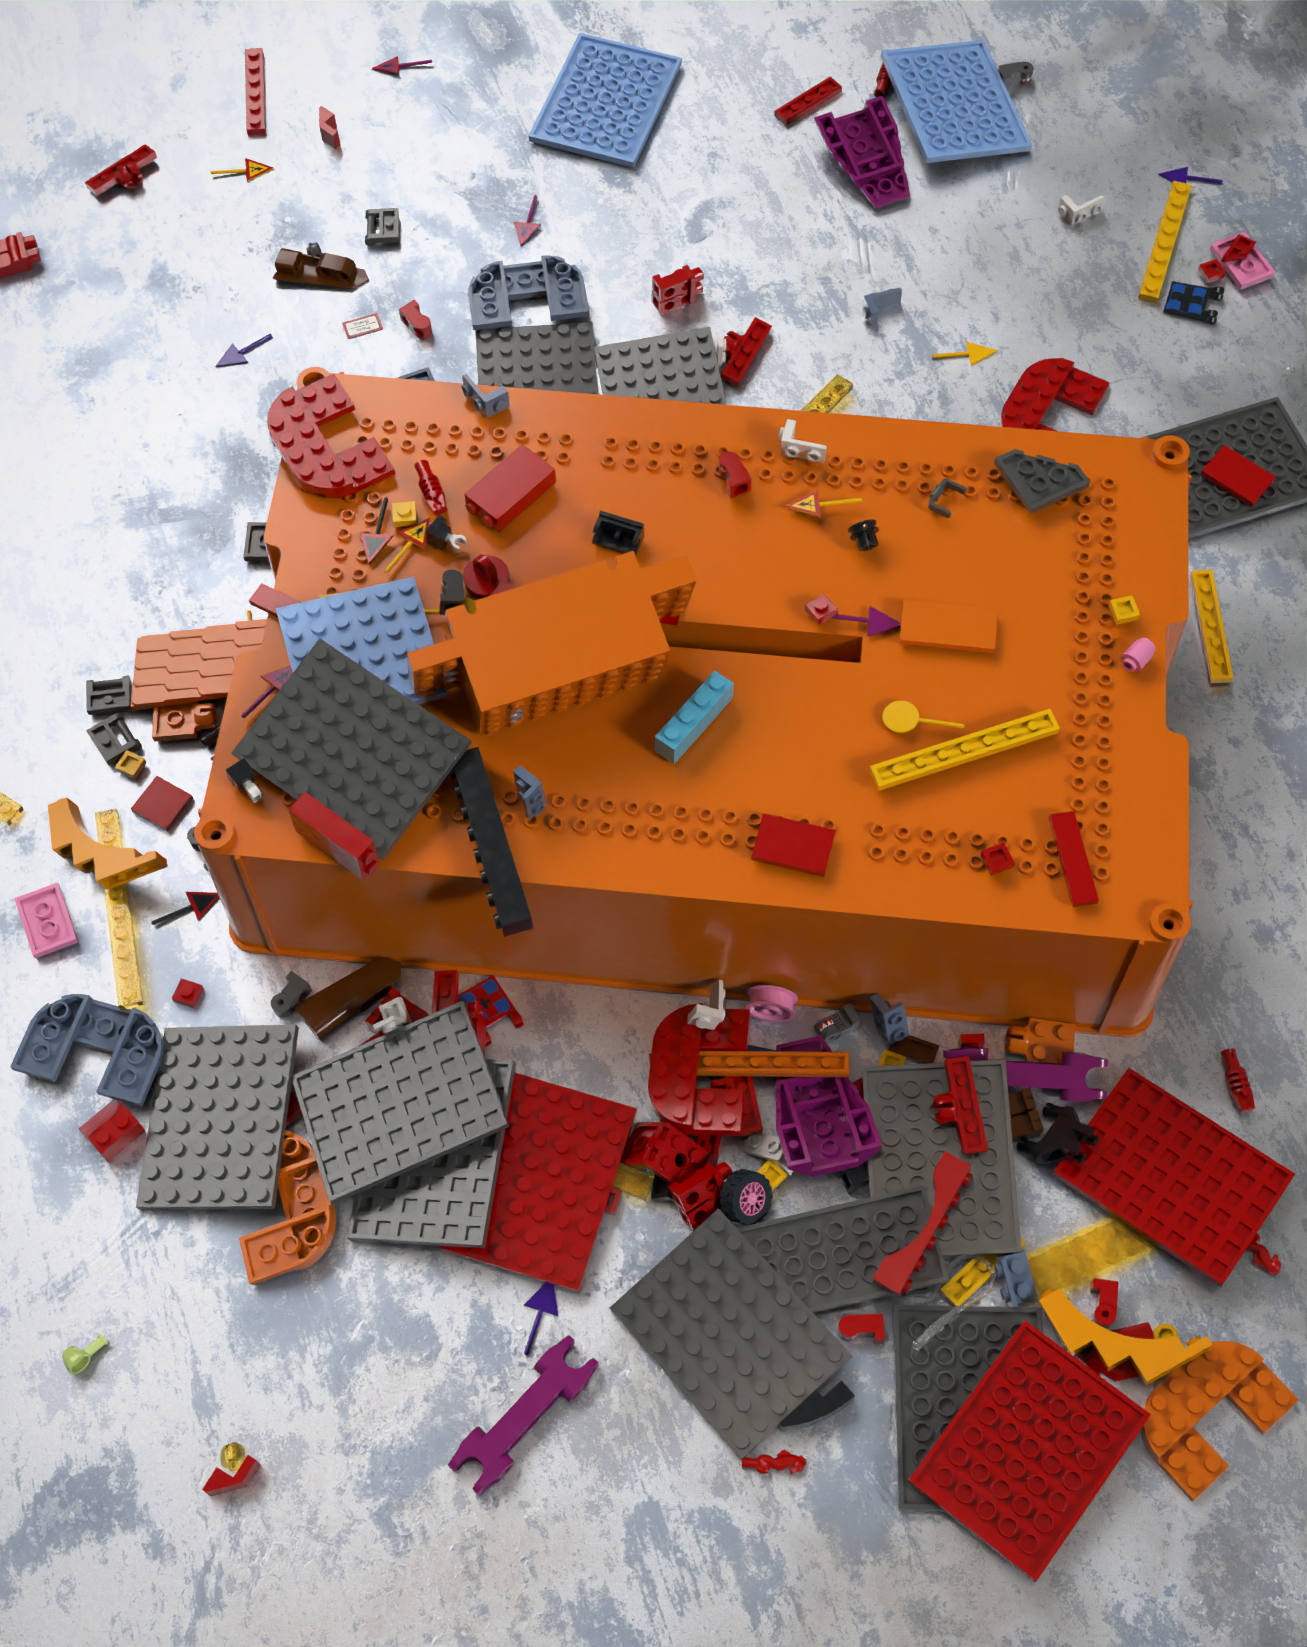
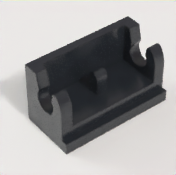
[592,511,645,556]

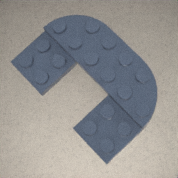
[468,255,589,330]
[10,994,164,1107]

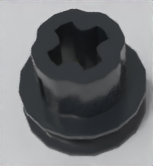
[848,519,879,551]

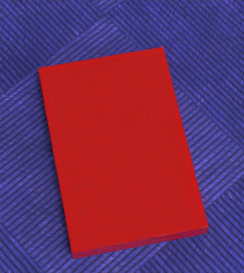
[1200,445,1276,507]
[751,813,836,877]

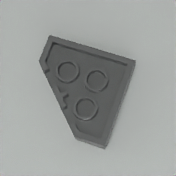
[994,449,1090,514]

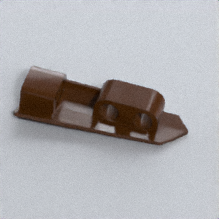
[272,248,369,289]
[294,958,402,1040]

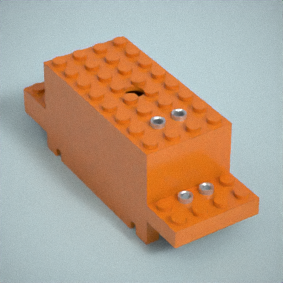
[407,551,696,736]

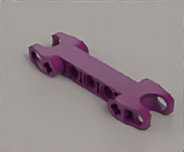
[943,1047,1108,1102]
[448,1335,599,1496]

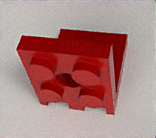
[620,1122,709,1185]

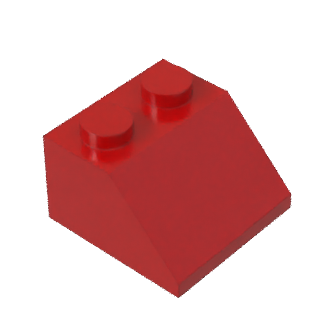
[79,1099,145,1162]

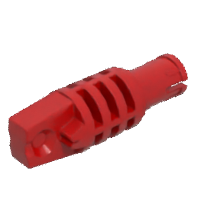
[874,63,892,97]
[415,460,448,516]
[1220,1048,1255,1113]

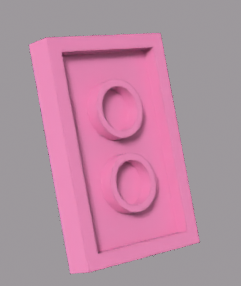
[1210,232,1275,290]
[14,882,78,959]

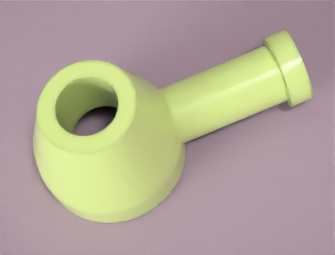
[62,1334,108,1375]

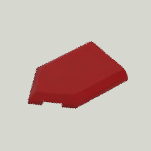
[1084,1322,1155,1382]

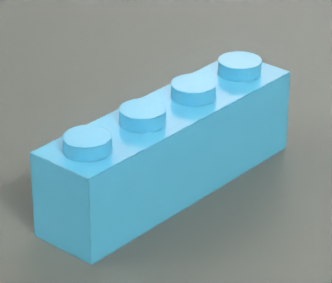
[655,670,734,764]

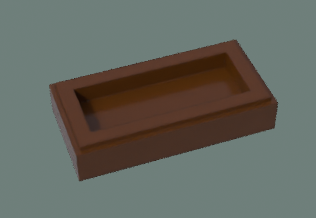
[888,1035,940,1064]

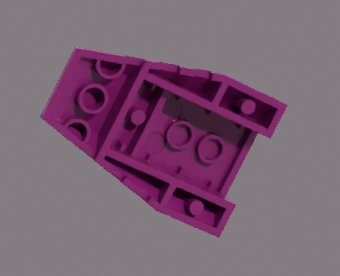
[814,96,910,209]
[776,1035,882,1177]

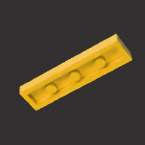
[939,1237,1026,1306]

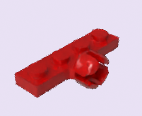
[84,144,158,196]
[721,317,772,387]
[933,1056,988,1155]
[710,1076,763,1137]

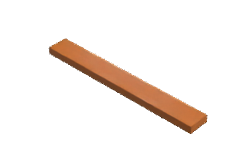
[697,1051,849,1077]

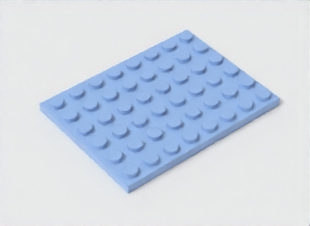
[528,33,682,168]
[880,40,1032,163]

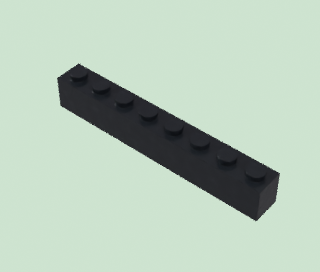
[450,747,533,937]

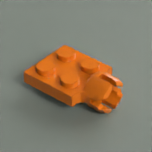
[152,701,217,742]
[1005,1018,1076,1063]

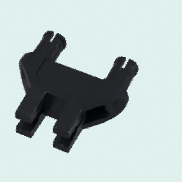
[1016,1102,1100,1164]

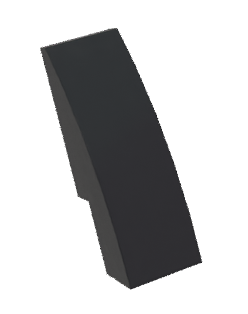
[778,1380,855,1432]

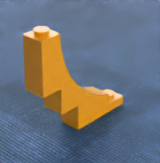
[48,797,168,889]
[1039,1288,1212,1386]

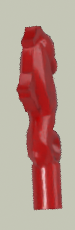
[1247,1233,1281,1275]
[742,1449,807,1475]

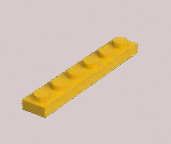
[1190,570,1233,683]

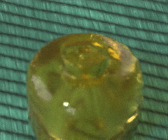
[220,1442,246,1471]

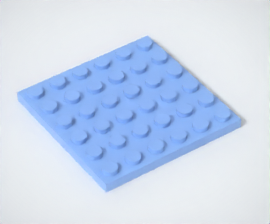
[276,576,449,704]

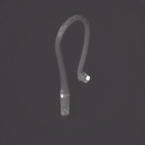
[911,1255,995,1351]

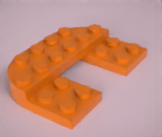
[239,1130,336,1285]
[1141,1341,1299,1501]

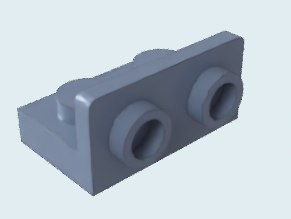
[513,765,546,820]
[870,993,909,1045]
[994,1250,1038,1308]

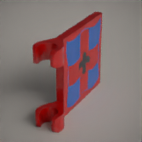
[458,975,524,1047]

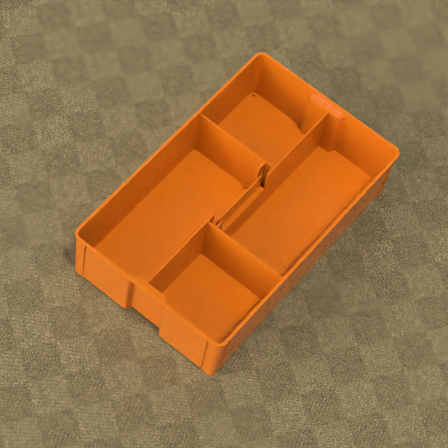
[194,367,1193,1038]

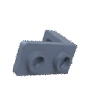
[862,288,902,326]
[461,374,510,418]

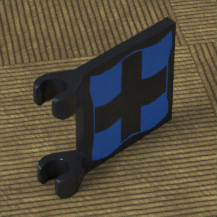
[1163,281,1224,325]

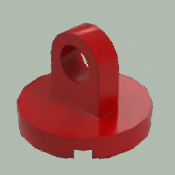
[463,554,510,598]

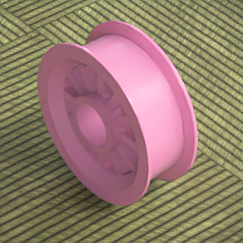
[745,985,798,1023]

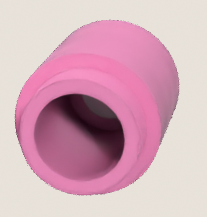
[1121,638,1156,673]

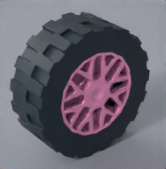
[720,1169,773,1226]

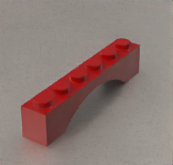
[873,1151,973,1298]

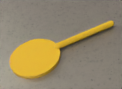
[883,701,965,733]

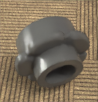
[306,242,322,257]

